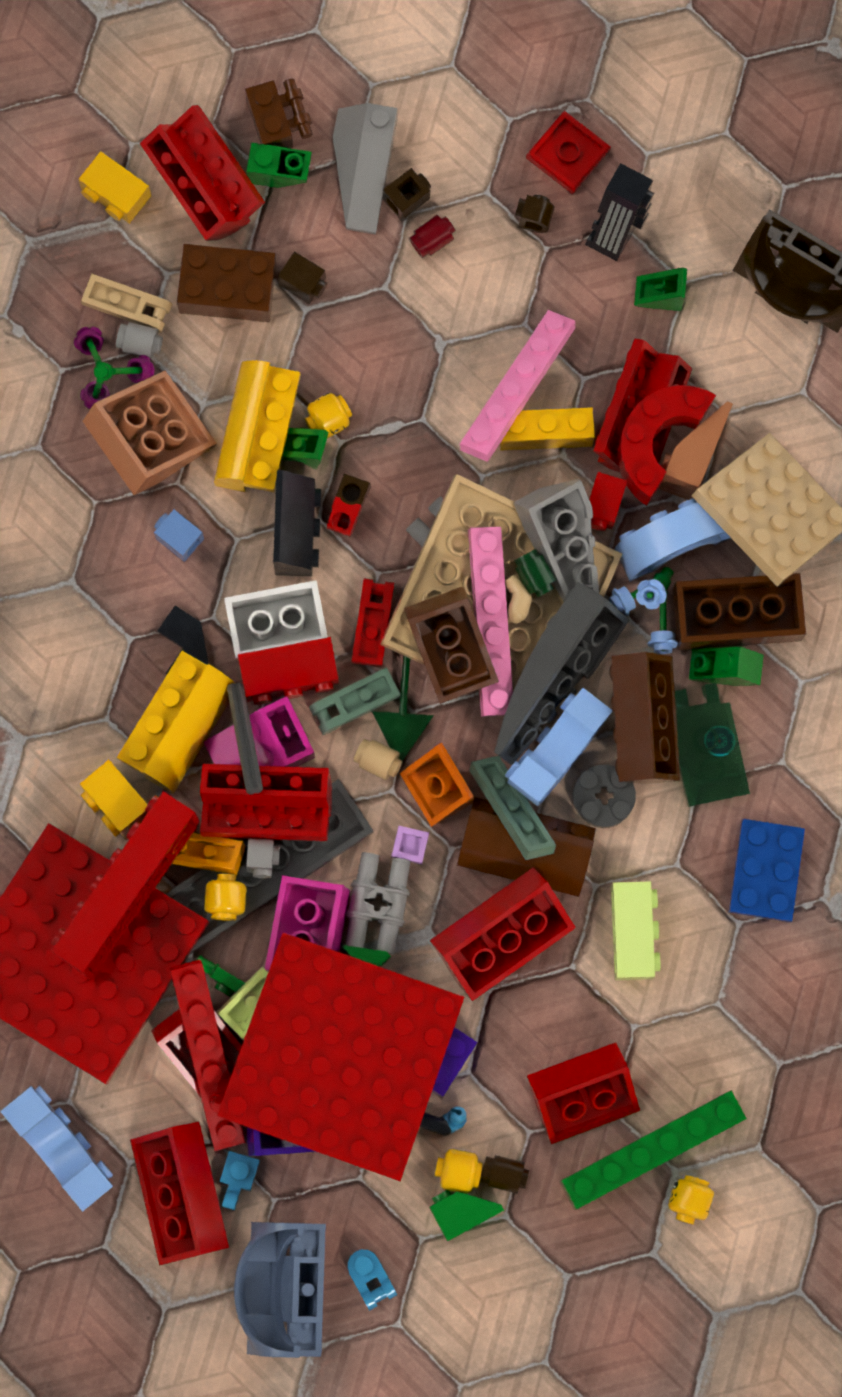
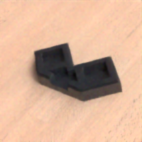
[157,606,209,675]

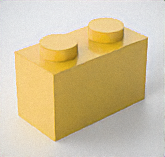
[78,151,151,224]

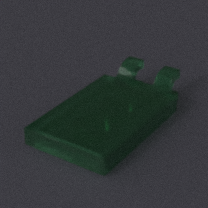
[675,682,750,807]

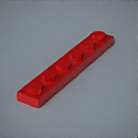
[169,959,246,1151]

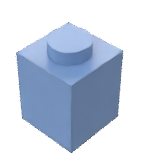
[154,509,204,562]

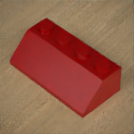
[130,1121,229,1266]

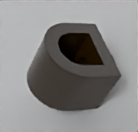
[515,195,555,233]

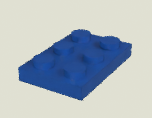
[728,819,805,922]

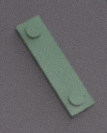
[469,756,556,860]

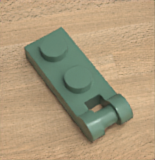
[309,667,401,735]

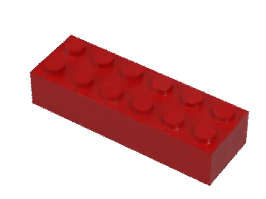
[51,791,200,980]

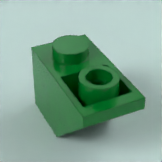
[246,142,312,188]
[689,646,764,686]

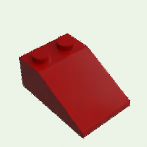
[151,1006,242,1097]

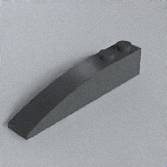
[494,582,630,765]

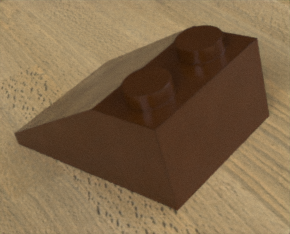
[404,586,499,704]

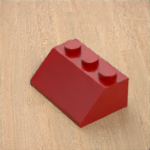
[238,637,339,705]
[527,1042,640,1145]

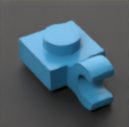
[220,1151,260,1211]

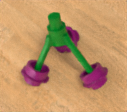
[74,326,155,409]

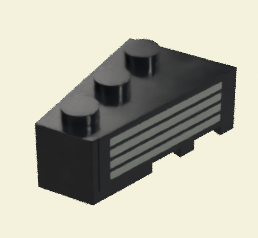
[585,163,655,261]

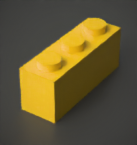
[500,407,595,451]

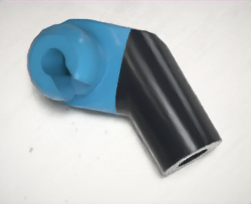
[420,1106,467,1136]

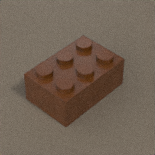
[177,244,277,322]

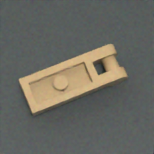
[81,274,172,333]

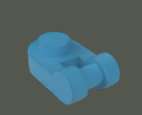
[347,1249,397,1311]

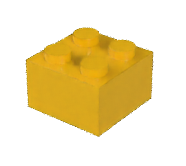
[80,759,147,840]

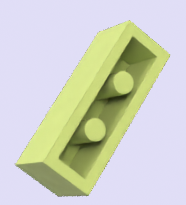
[611,881,661,980]

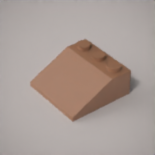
[82,370,217,495]

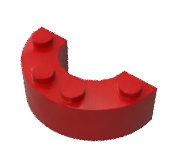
[618,385,716,506]

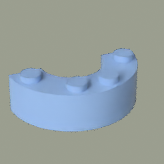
[615,498,731,581]
[505,688,613,806]
[0,1086,113,1212]

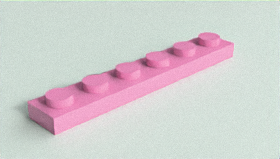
[460,310,575,462]
[468,527,513,717]

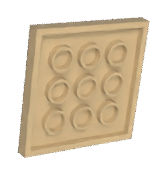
[692,433,842,587]

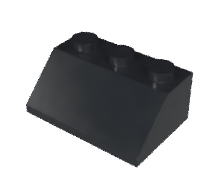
[273,470,321,576]

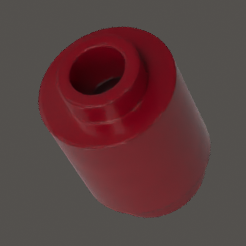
[409,215,456,258]

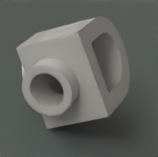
[246,838,280,878]

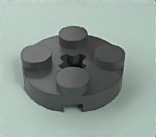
[572,764,636,828]

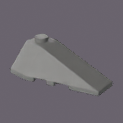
[333,103,397,235]
[513,479,599,602]

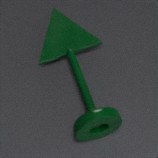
[372,656,434,761]

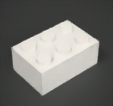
[224,580,328,665]

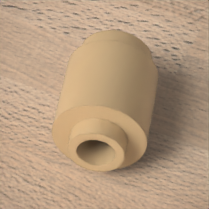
[353,739,403,780]

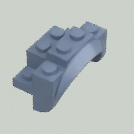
[234,1222,326,1358]

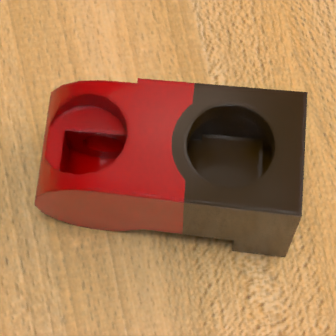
[327,474,372,537]

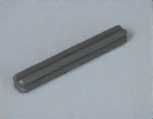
[227,682,263,795]

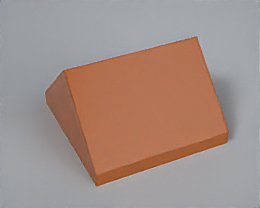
[399,743,474,827]

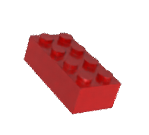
[430,867,576,1001]

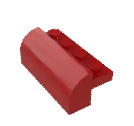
[139,105,265,241]
[593,338,693,473]
[200,764,332,841]

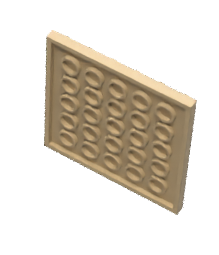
[380,474,622,723]

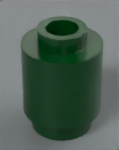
[514,549,556,597]

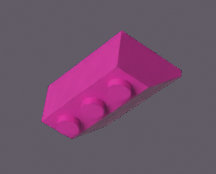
[265,875,350,971]

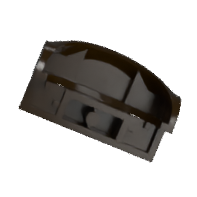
[732,209,842,333]

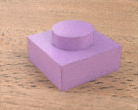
[391,826,429,864]

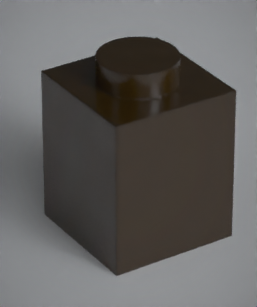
[278,251,327,304]

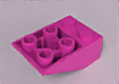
[204,696,315,767]

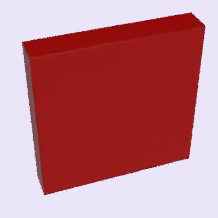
[526,110,611,195]

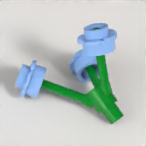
[609,567,678,654]

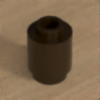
[481,1155,529,1194]

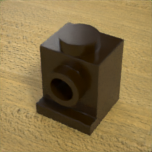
[383,168,431,222]

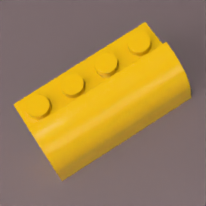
[214,360,301,493]
[116,651,235,794]

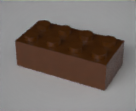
[672,573,806,650]
[609,652,680,784]

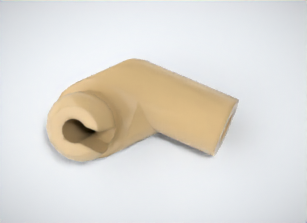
[505,575,532,623]

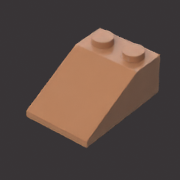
[659,401,733,500]

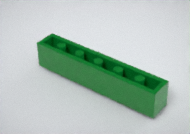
[559,1090,747,1210]

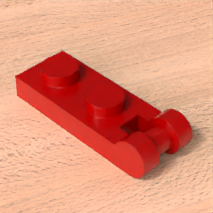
[351,578,395,667]

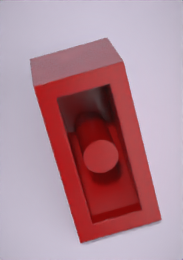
[589,472,627,531]

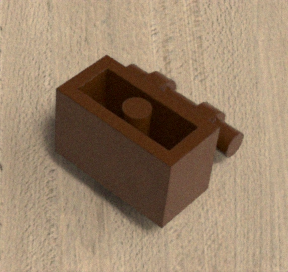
[245,78,313,149]

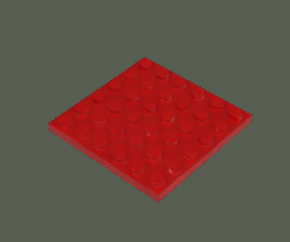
[0,823,209,1085]
[217,932,465,1182]

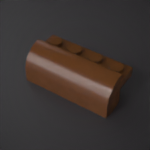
[457,797,596,897]

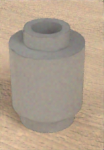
[116,322,163,359]

